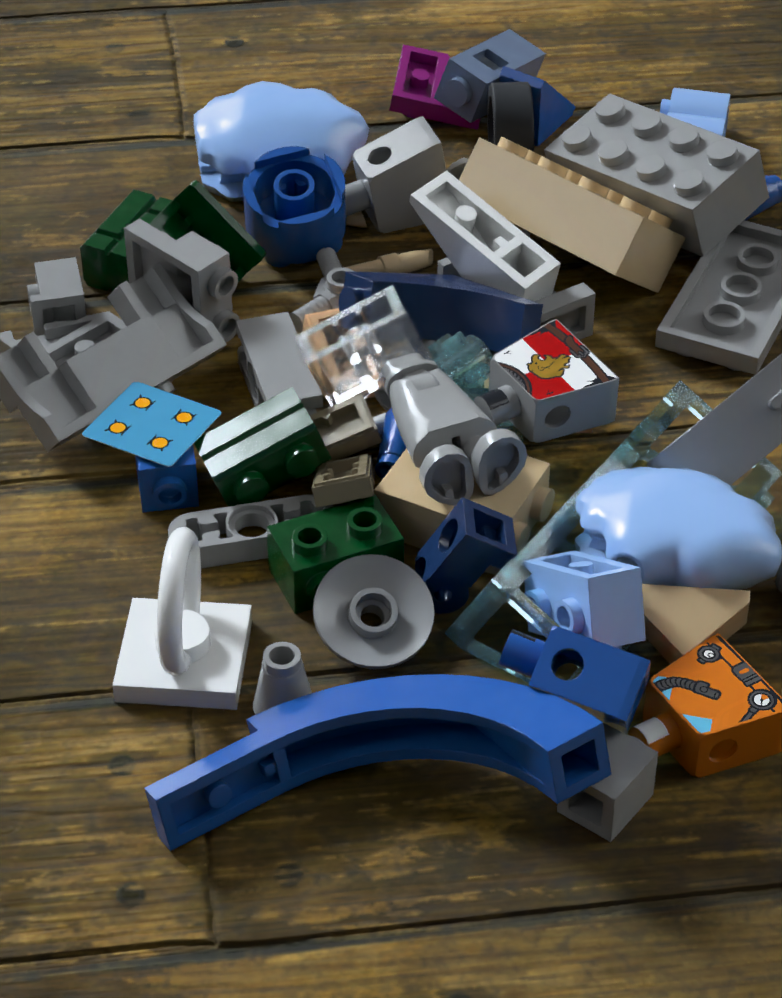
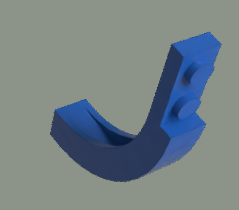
[144,674,612,851]

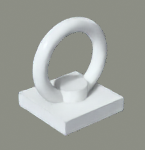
[112,527,252,710]

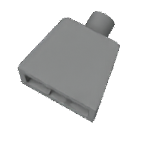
[340,116,446,233]

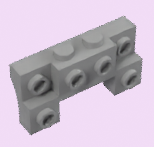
[0,263,227,452]

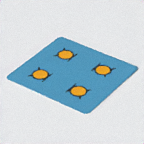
[82,382,221,467]

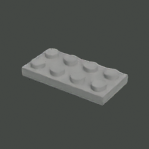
[655,220,782,375]

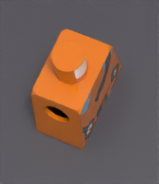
[628,633,782,778]

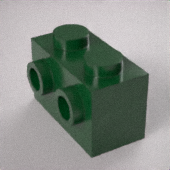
[267,494,404,614]

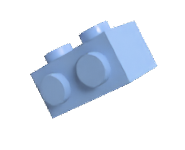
[522,550,646,650]

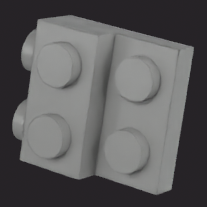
[124,219,240,342]

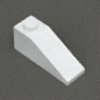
[409,170,561,301]

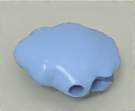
[193,81,369,202]
[575,467,782,590]

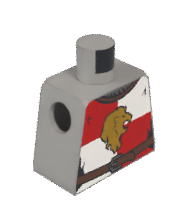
[474,319,619,443]

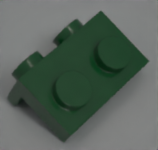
[149,180,266,282]

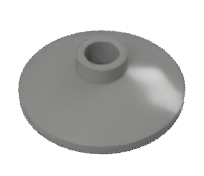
[313,554,434,669]

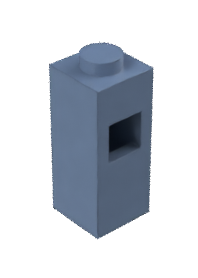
[434,29,546,123]

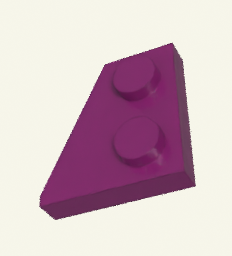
[389,44,481,130]

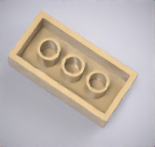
[459,136,686,293]

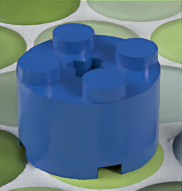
[243,146,346,267]

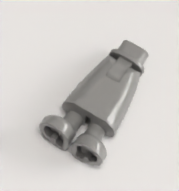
[382,353,527,505]

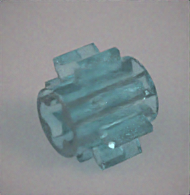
[428,331,493,399]

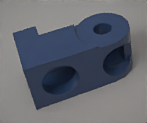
[415,497,517,613]

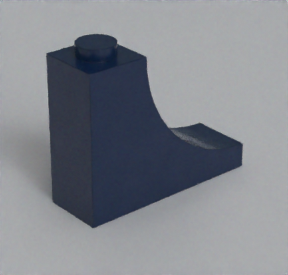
[339,271,543,352]

